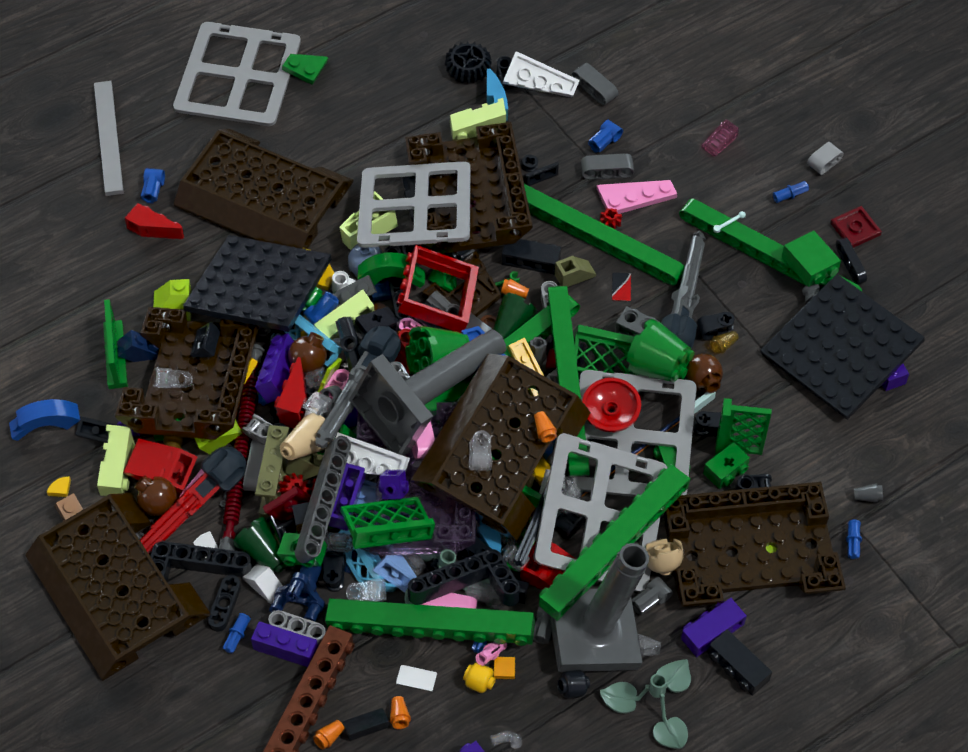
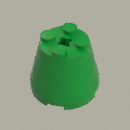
[626,319,695,382]
[405,326,469,374]

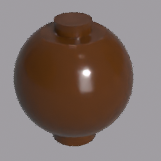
[288,332,327,374]
[685,353,723,393]
[134,475,177,516]

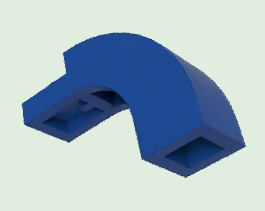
[9,399,80,441]

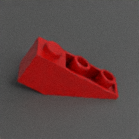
[125,203,184,239]

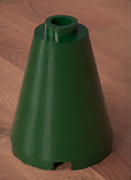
[493,293,537,339]
[233,517,286,574]

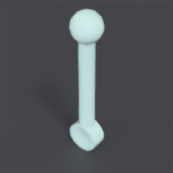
[713,211,746,233]

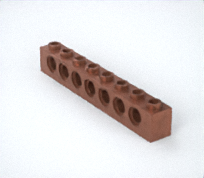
[263,625,355,752]

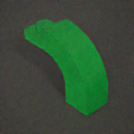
[357,252,425,288]

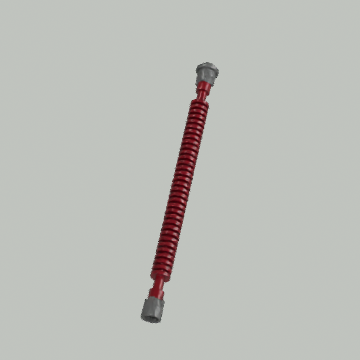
[219,344,265,551]

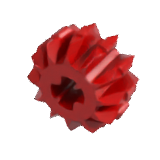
[277,473,311,495]

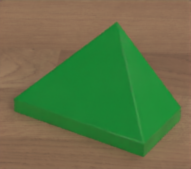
[428,269,457,292]

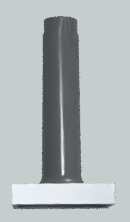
[349,330,506,456]
[550,543,649,672]

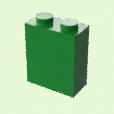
[781,231,841,287]

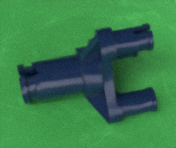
[269,562,325,622]

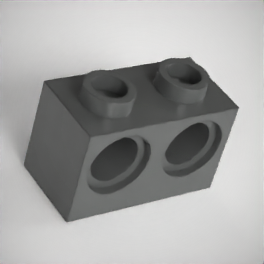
[615,306,660,337]

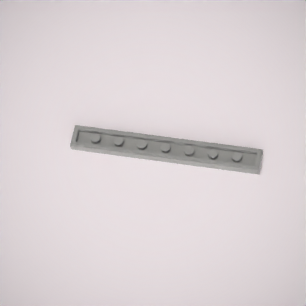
[94,81,124,196]

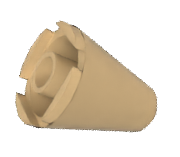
[280,413,334,460]

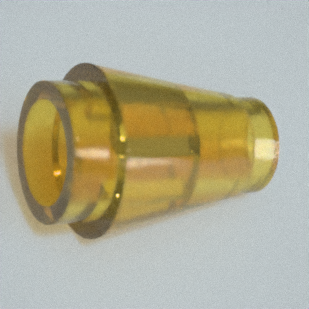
[710,330,739,354]

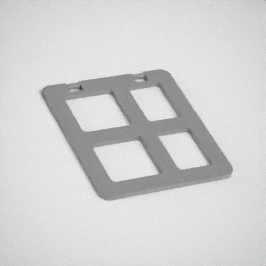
[173,22,301,126]
[357,162,471,248]
[568,370,696,497]
[534,433,668,593]

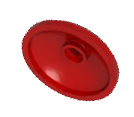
[582,378,641,432]

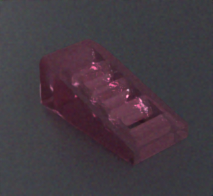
[701,119,739,156]

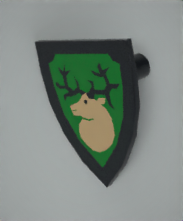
[266,515,296,545]

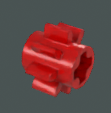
[600,208,622,229]

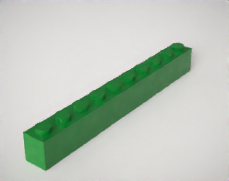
[539,464,690,621]
[325,598,535,646]

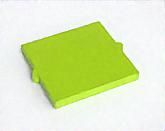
[316,358,342,396]

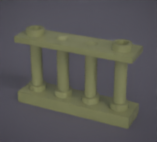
[255,425,289,519]

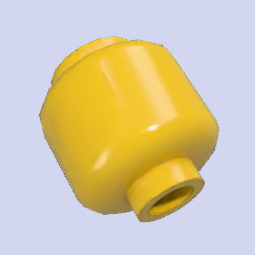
[463,662,496,693]

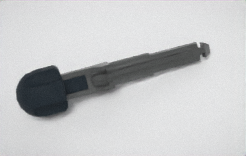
[662,230,706,349]
[315,326,401,448]

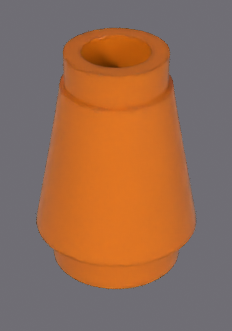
[501,279,529,299]
[534,411,557,443]
[390,696,411,729]
[313,720,345,750]

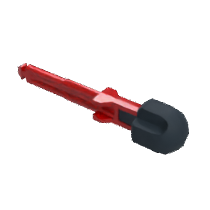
[140,446,247,554]

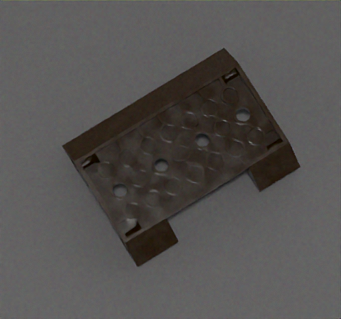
[405,122,533,254]
[173,129,353,249]
[115,307,259,440]
[411,354,591,542]
[664,482,846,607]
[25,493,211,681]

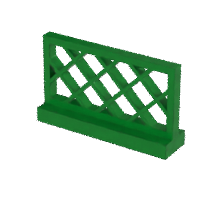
[103,299,128,389]
[573,325,635,378]
[715,398,772,456]
[340,497,435,549]

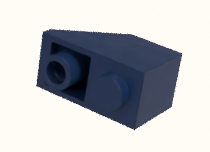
[117,330,160,362]

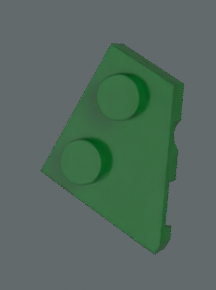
[282,54,328,85]

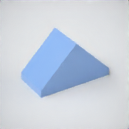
[373,555,417,592]

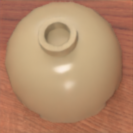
[646,539,683,575]

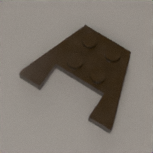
[422,251,501,317]

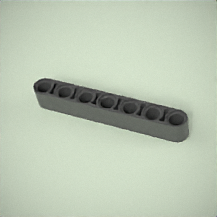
[295,436,351,563]

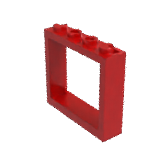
[397,245,479,333]

